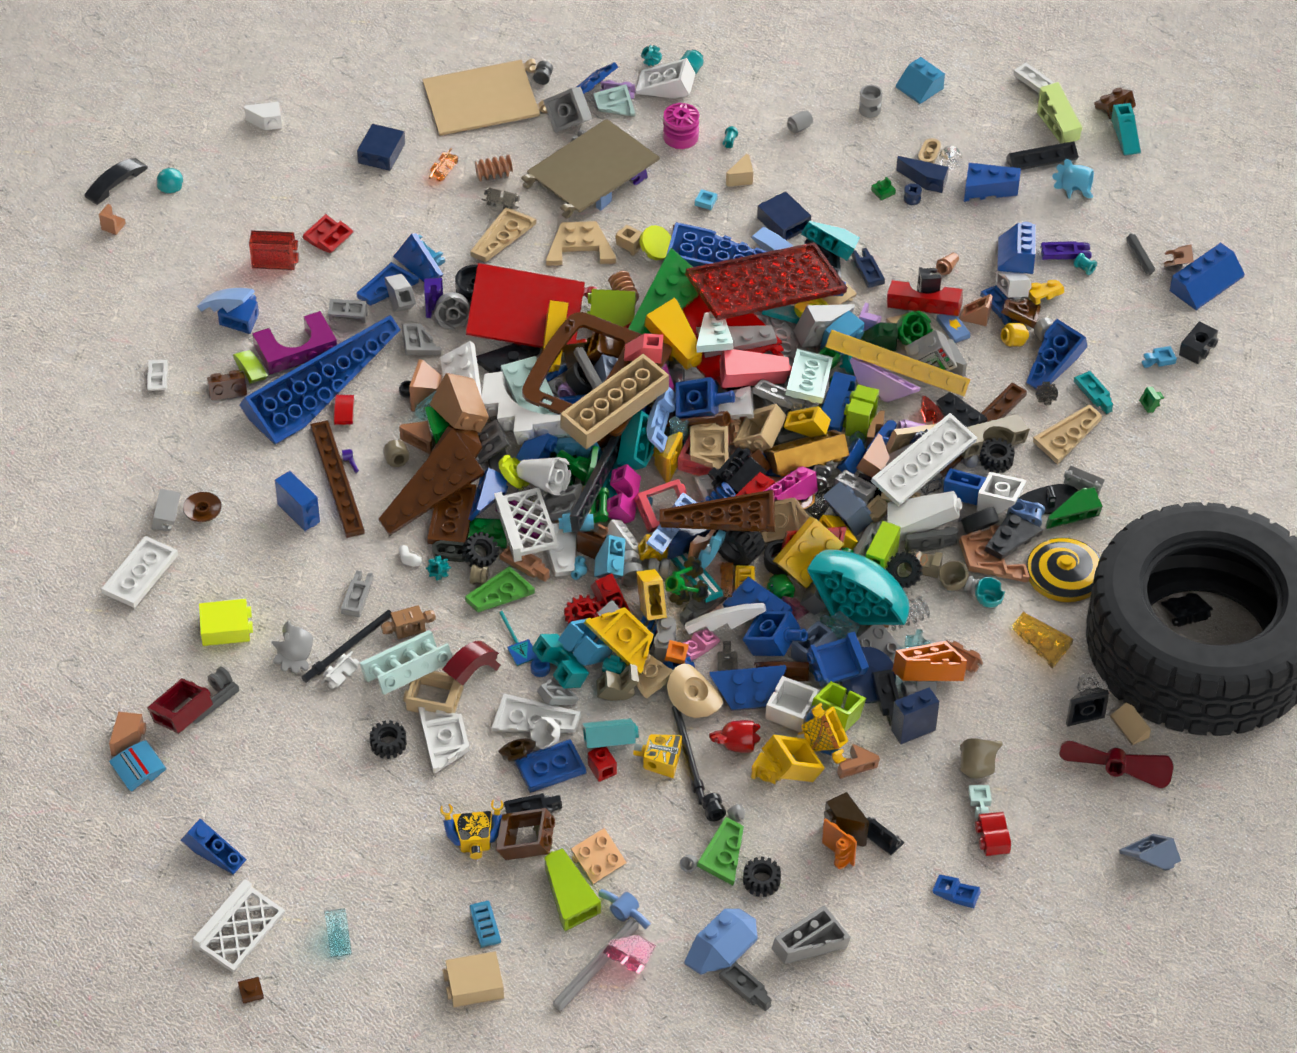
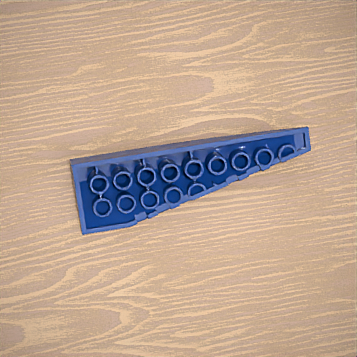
[239,315,401,444]

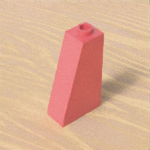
[719,349,792,388]

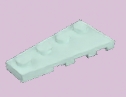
[696,310,734,353]

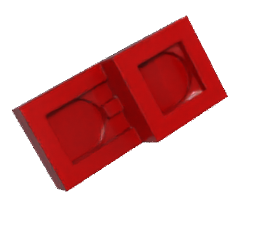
[334,395,355,425]

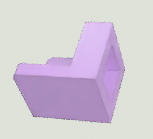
[859,303,882,331]

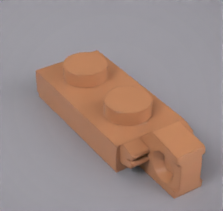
[500,546,550,582]

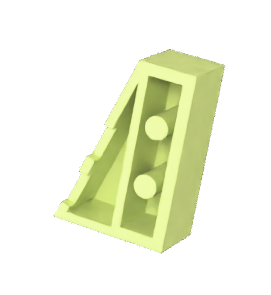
[1037,82,1082,143]

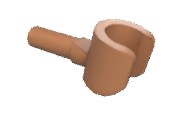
[594,523,608,538]

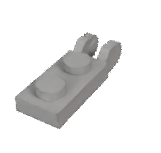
[341,570,373,617]

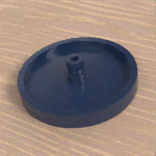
[839,647,896,704]

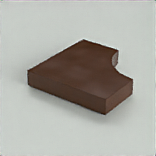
[1001,298,1041,328]

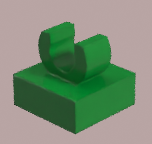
[871,177,896,201]
[1139,386,1165,413]

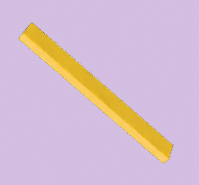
[825,329,971,396]

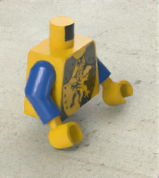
[440,799,504,859]

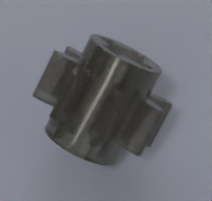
[1035,382,1058,405]

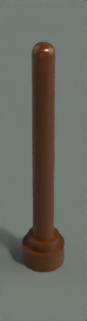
[666,411,731,427]

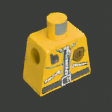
[633,734,682,778]

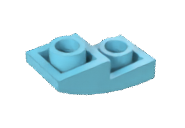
[698,530,726,570]

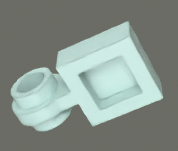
[968,785,992,819]

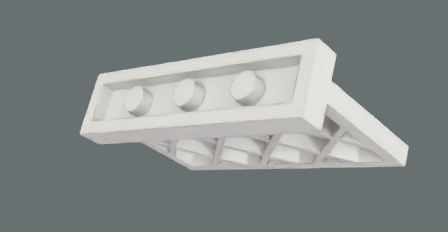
[494,488,559,562]
[192,879,285,973]

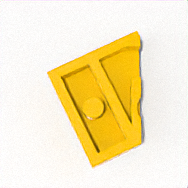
[1028,280,1064,305]

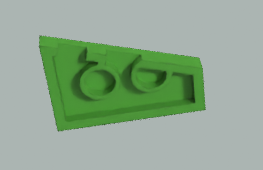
[465,566,535,613]

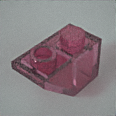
[603,935,656,974]

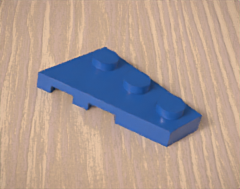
[393,233,444,282]
[356,262,419,306]
[723,577,793,612]

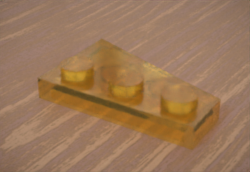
[1012,612,1074,669]

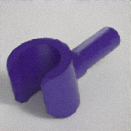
[342,449,359,473]

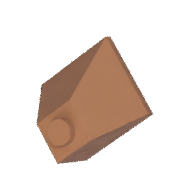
[409,359,442,412]

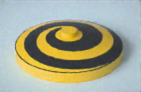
[1026,538,1100,602]

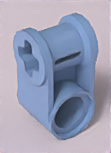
[1007,499,1045,527]

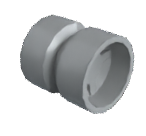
[859,85,883,118]
[620,550,644,587]

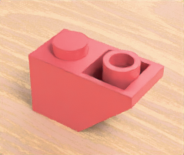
[624,333,663,364]

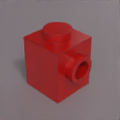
[588,746,617,782]

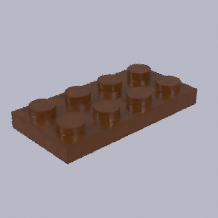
[427,484,477,544]

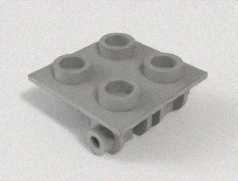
[858,625,902,660]

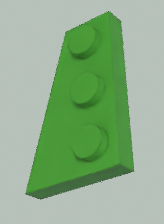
[697,817,744,886]

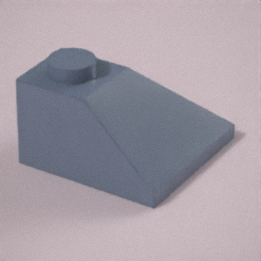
[1119,834,1181,870]

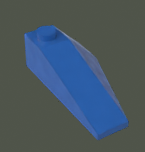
[1026,319,1088,393]

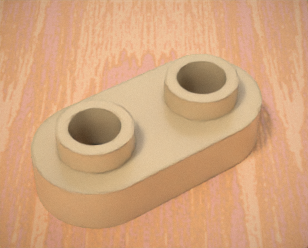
[918,138,941,163]

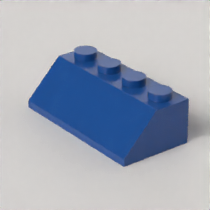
[997,222,1036,274]
[1169,242,1245,310]

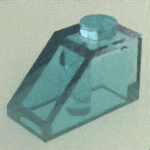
[324,908,352,957]

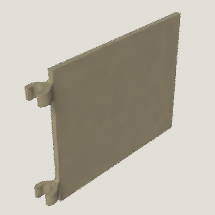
[521,119,660,219]

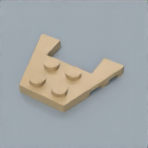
[546,221,616,266]

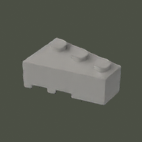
[772,905,851,964]

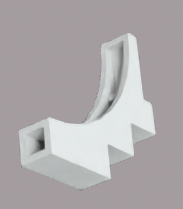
[482,372,567,445]

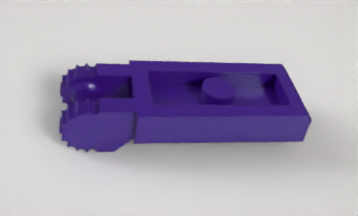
[1040,241,1092,260]

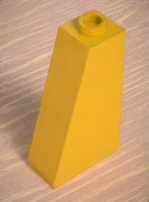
[644,298,702,370]
[542,300,568,372]

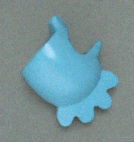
[1052,159,1094,199]

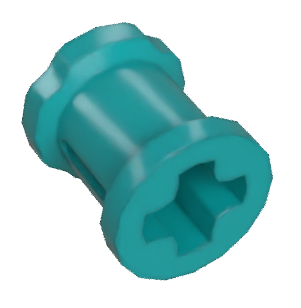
[1073,253,1098,275]

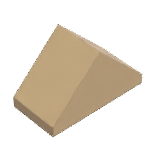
[726,153,753,187]

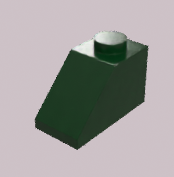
[861,322,898,351]

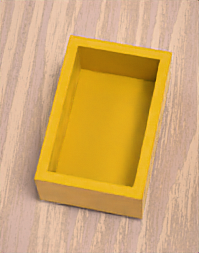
[773,517,844,588]

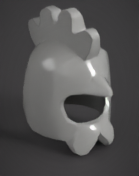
[271,621,313,674]

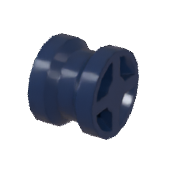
[904,183,922,205]

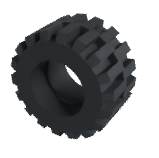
[713,530,765,567]

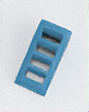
[469,900,501,948]

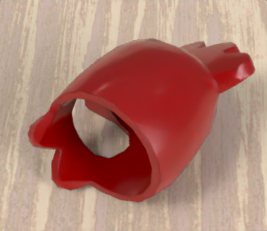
[709,720,761,753]

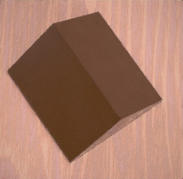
[577,530,607,560]

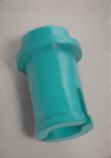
[722,126,738,148]

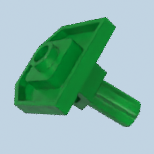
[557,446,599,486]

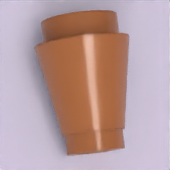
[936,252,959,275]

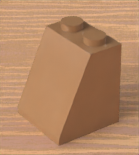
[429,373,489,433]

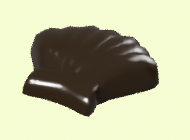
[498,738,536,762]

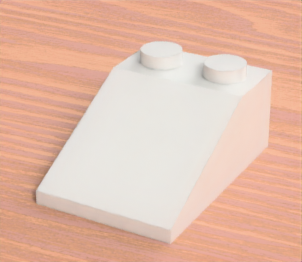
[636,58,695,99]

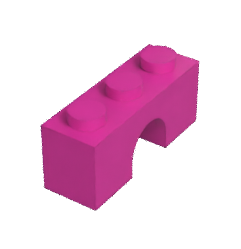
[607,464,641,524]

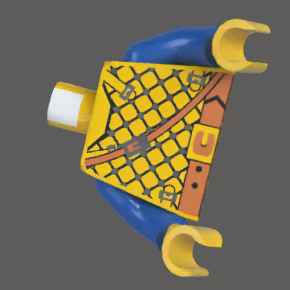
[797,703,849,764]

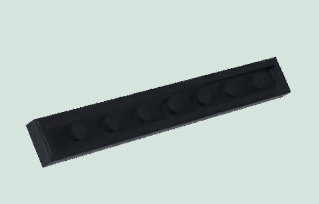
[570,435,621,532]

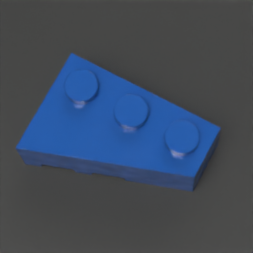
[964,163,1021,202]

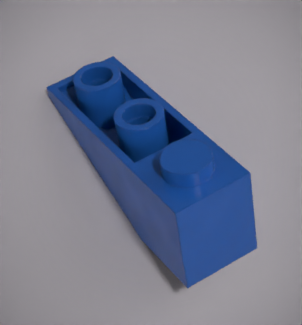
[181,819,247,875]

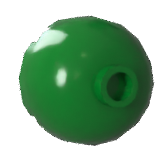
[896,311,933,346]

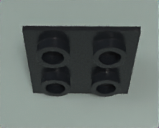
[716,447,767,493]
[1161,593,1213,627]

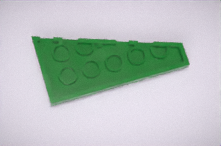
[628,248,710,335]

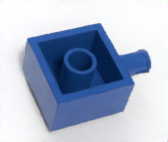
[676,377,735,419]
[742,611,808,656]

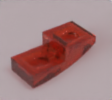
[921,396,944,424]

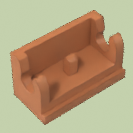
[1164,244,1194,267]

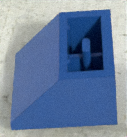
[943,468,987,506]

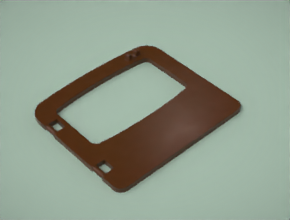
[522,312,672,436]

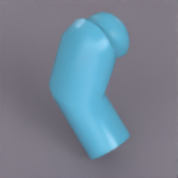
[571,556,587,580]

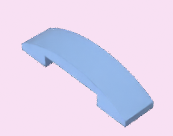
[647,387,676,452]
[646,493,697,554]

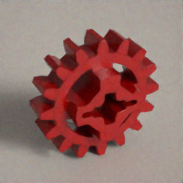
[564,594,604,624]

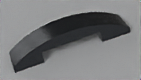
[85,158,148,205]

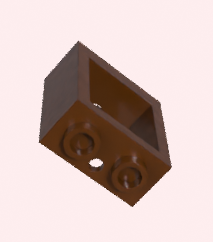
[496,808,556,860]

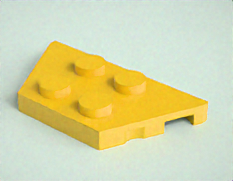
[584,607,654,676]

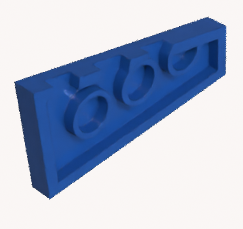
[576,62,618,94]

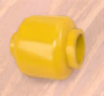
[1001,323,1029,347]

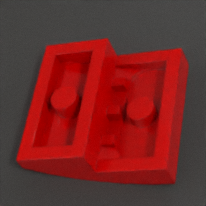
[302,214,354,253]

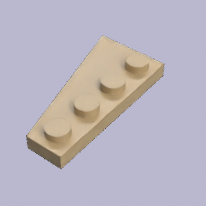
[470,207,536,262]

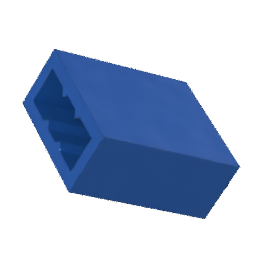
[275,471,320,531]

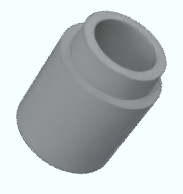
[787,111,813,133]

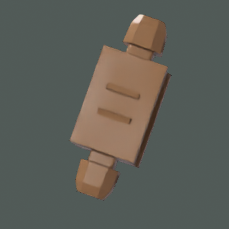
[381,605,436,640]

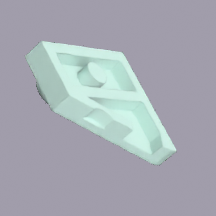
[593,84,636,116]

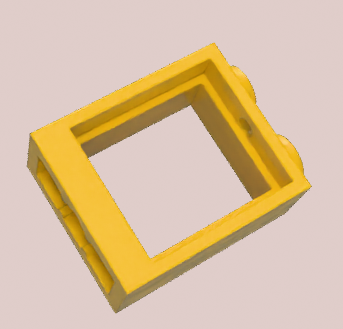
[761,735,825,782]

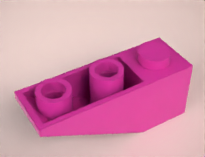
[764,466,818,500]

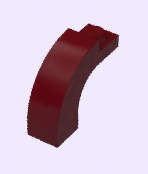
[442,641,501,686]

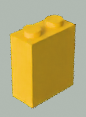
[636,569,667,620]

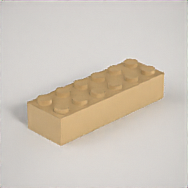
[560,354,669,450]

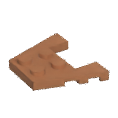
[959,525,1030,582]

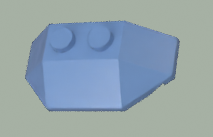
[684,909,758,975]

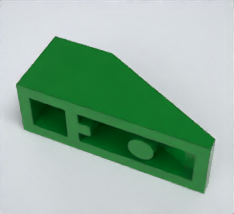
[1045,487,1103,529]

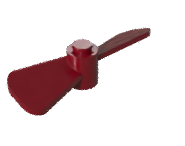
[1059,741,1174,788]

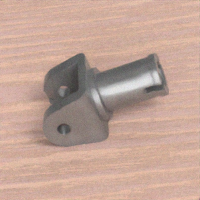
[813,465,832,490]

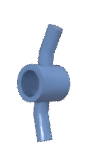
[598,889,651,930]

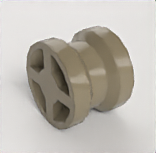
[470,565,489,585]

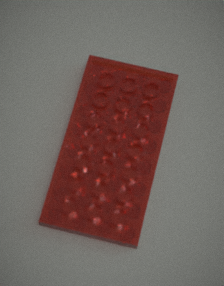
[685,242,848,321]

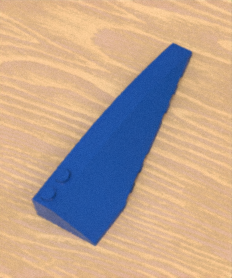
[666,222,846,296]

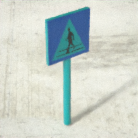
[499,611,538,666]

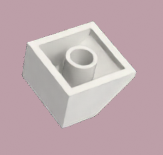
[977,472,1026,514]

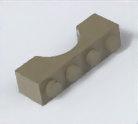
[961,414,1030,458]

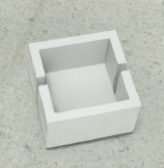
[765,676,819,732]

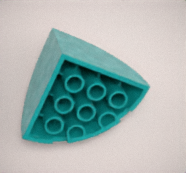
[807,549,909,625]

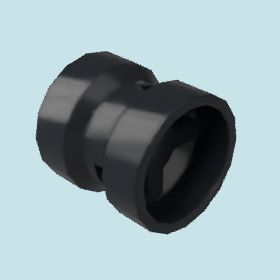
[701,793,726,822]

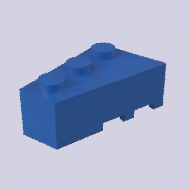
[821,371,856,432]

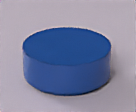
[530,658,550,677]

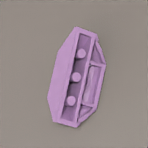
[850,357,921,402]

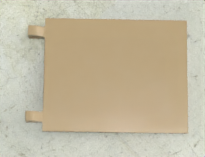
[422,59,548,136]

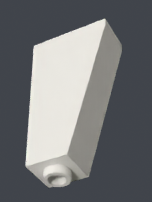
[887,491,962,542]

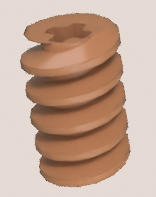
[475,154,513,182]
[608,271,639,303]

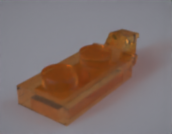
[720,562,734,597]

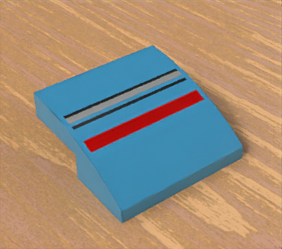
[109,740,167,792]

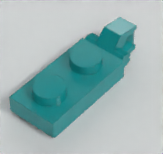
[1074,371,1114,414]

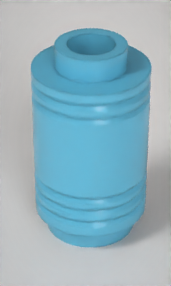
[559,513,594,533]

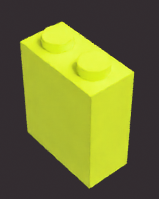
[199,599,253,646]

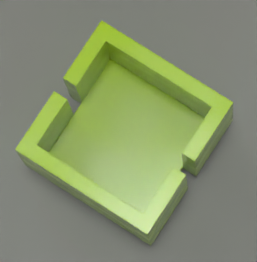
[843,384,879,441]
[810,681,866,732]

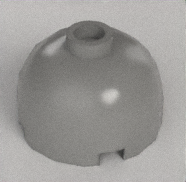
[435,292,470,330]

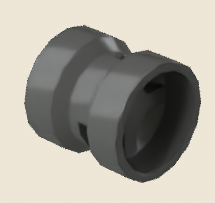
[533,61,553,85]

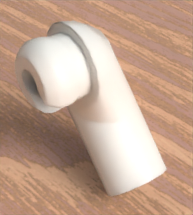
[399,545,422,567]

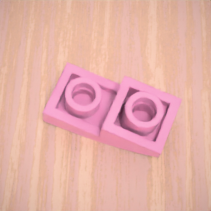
[682,628,720,661]

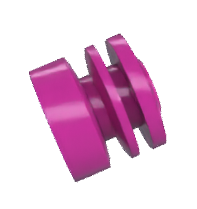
[663,103,700,149]

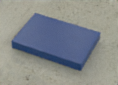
[515,739,586,793]

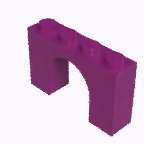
[252,311,337,375]

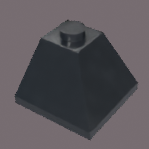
[1066,687,1109,727]

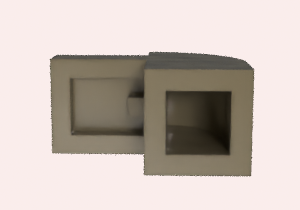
[596,664,639,701]

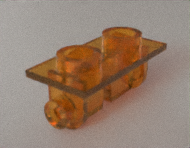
[429,148,458,181]

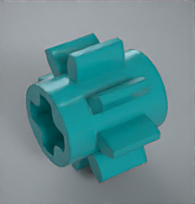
[641,45,662,66]
[426,556,451,581]
[602,654,626,674]

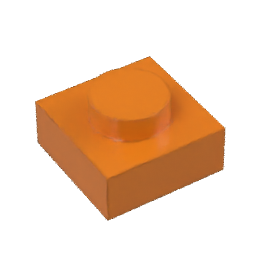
[665,640,689,664]

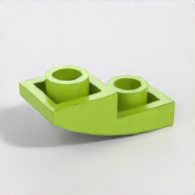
[233,350,268,383]

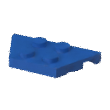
[709,665,786,711]

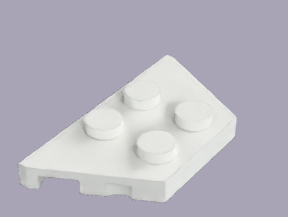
[418,707,470,773]

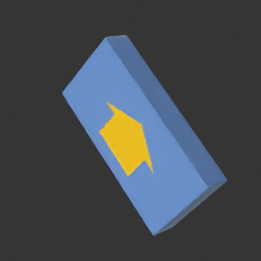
[936,314,971,343]

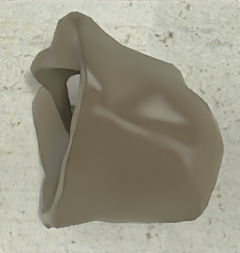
[960,738,1003,779]

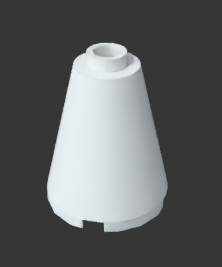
[517,457,571,495]

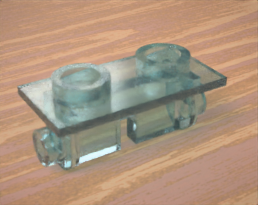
[669,416,688,448]

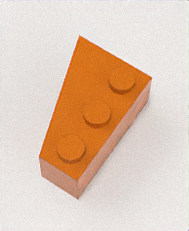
[892,641,967,681]

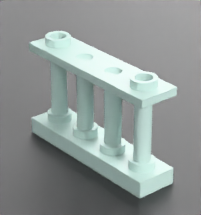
[360,630,452,695]

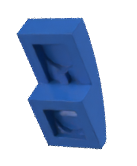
[932,874,981,908]

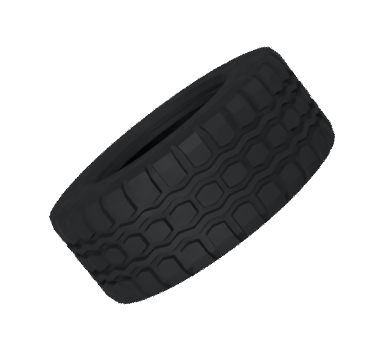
[1086,502,1297,736]

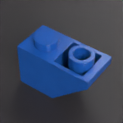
[516,433,559,461]

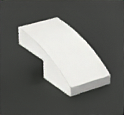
[147,360,168,391]

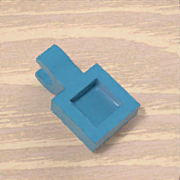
[1142,346,1177,368]

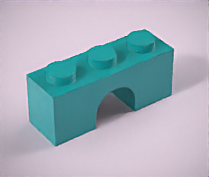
[532,634,589,689]

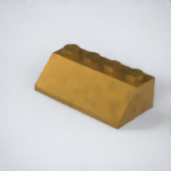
[763,430,850,477]

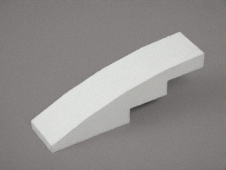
[685,603,766,634]

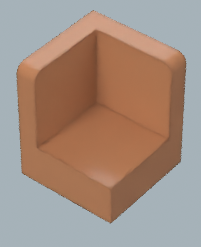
[99,204,126,235]

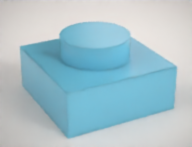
[695,189,718,210]

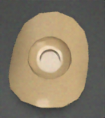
[667,664,723,718]

